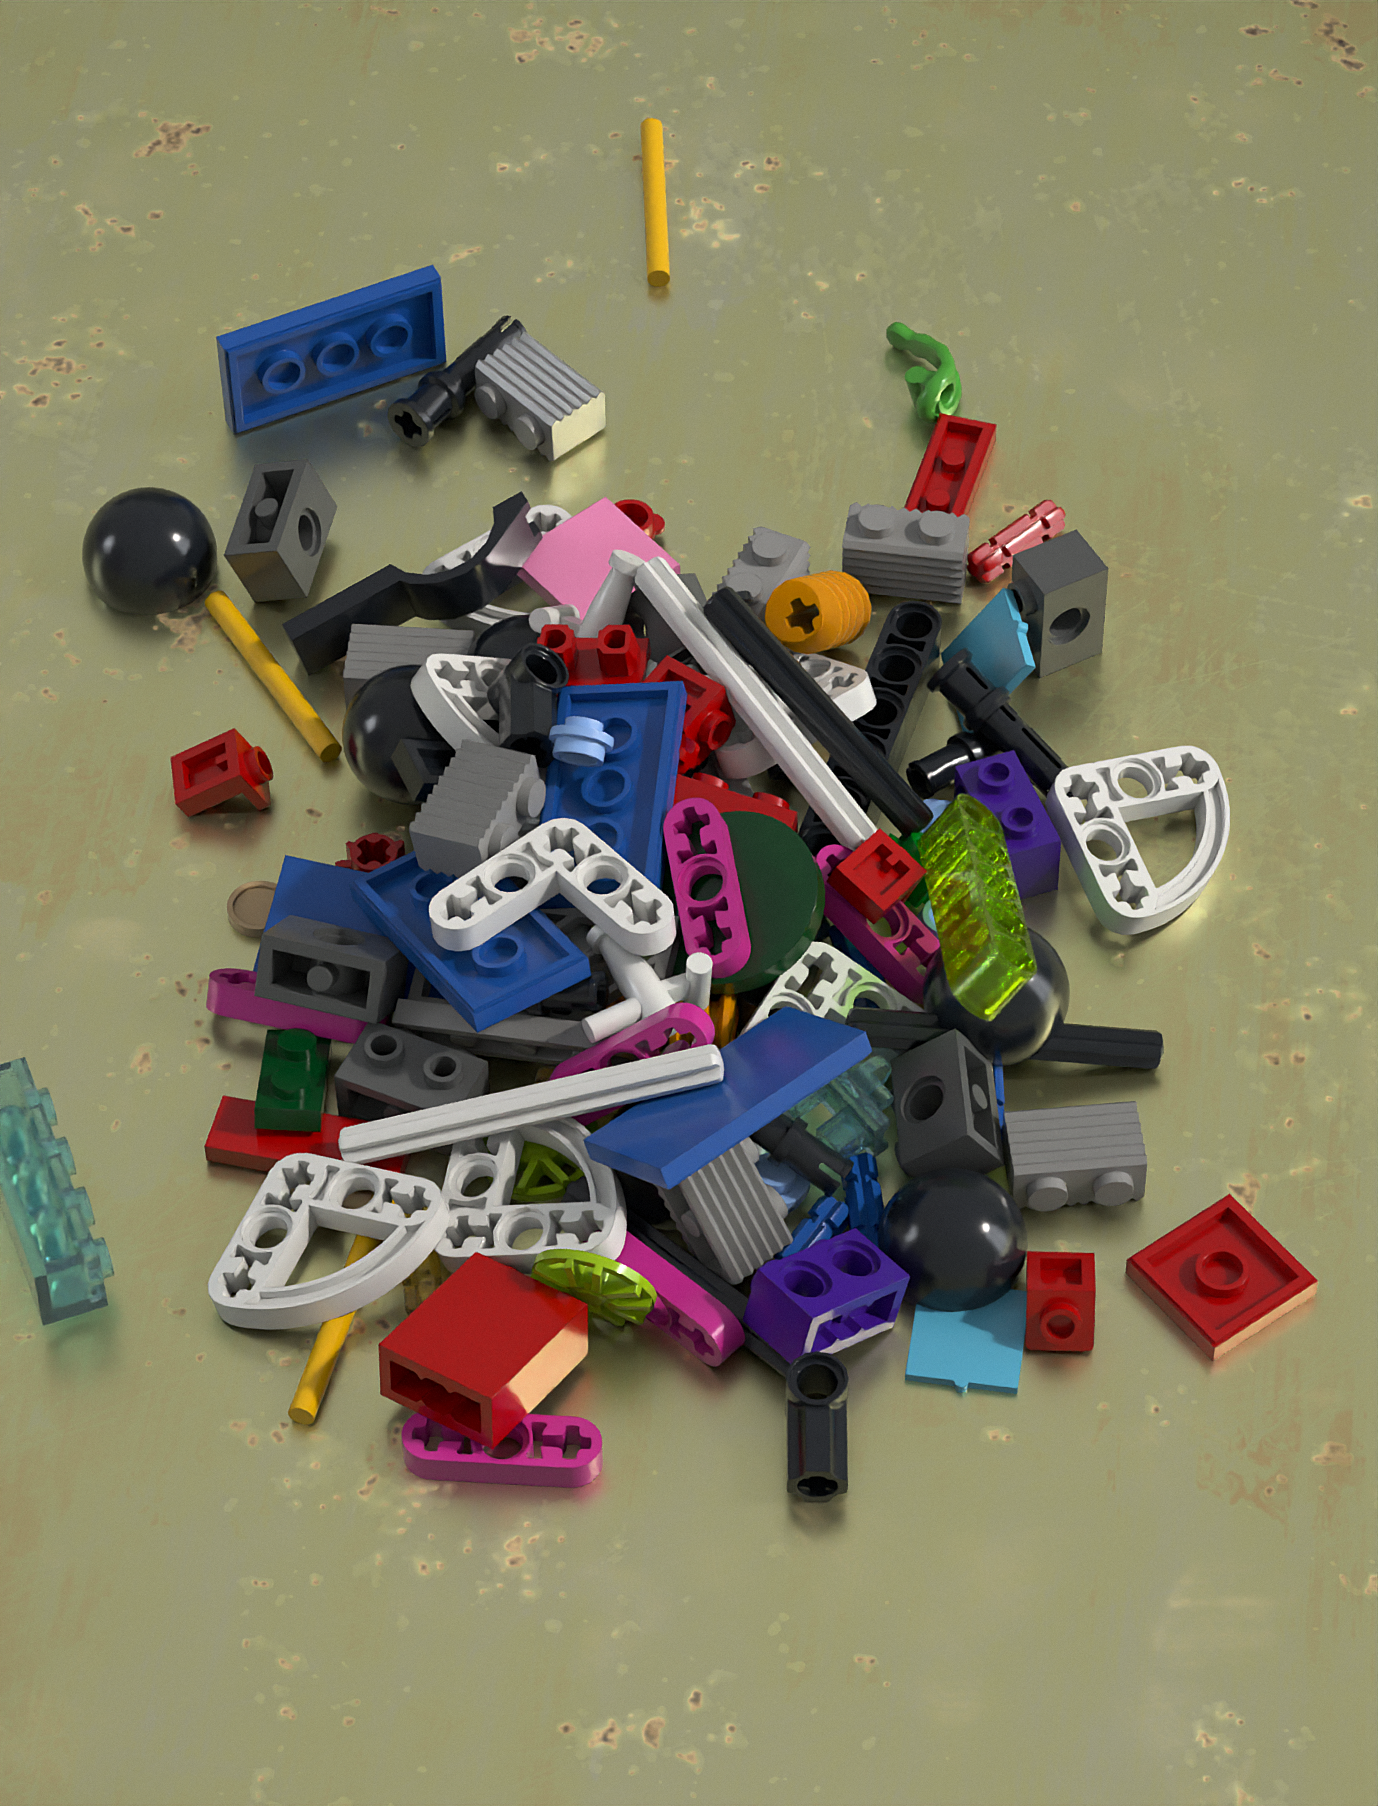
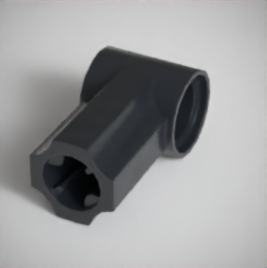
[487,643,569,768]
[785,1351,849,1502]

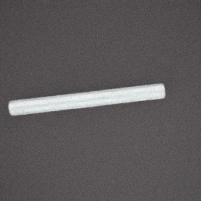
[635,556,878,852]
[338,1044,724,1164]

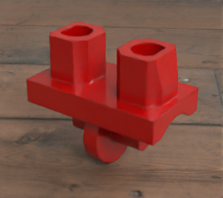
[537,624,651,698]

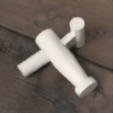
[529,550,657,677]
[582,925,713,1043]

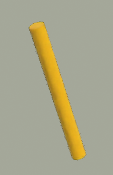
[640,118,670,287]
[205,590,342,762]
[288,1194,395,1425]

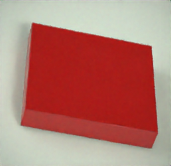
[1125,1194,1318,1361]

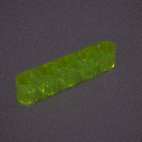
[918,793,1037,1021]

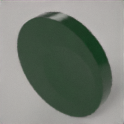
[652,811,825,994]

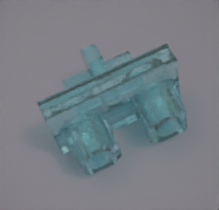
[787,1056,895,1159]

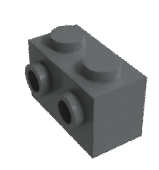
[334,1023,490,1157]

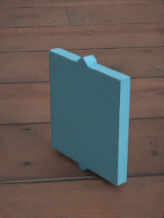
[941,588,1036,733]
[905,1289,1026,1394]

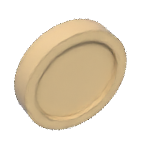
[227,881,277,937]

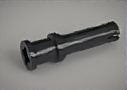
[387,315,527,447]
[926,648,1074,798]

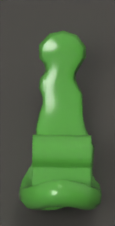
[886,322,962,424]

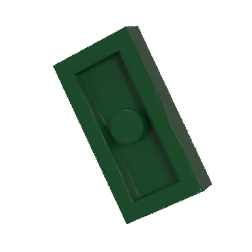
[254,1028,332,1132]

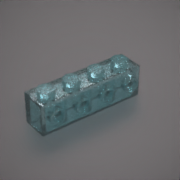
[0,1057,114,1326]

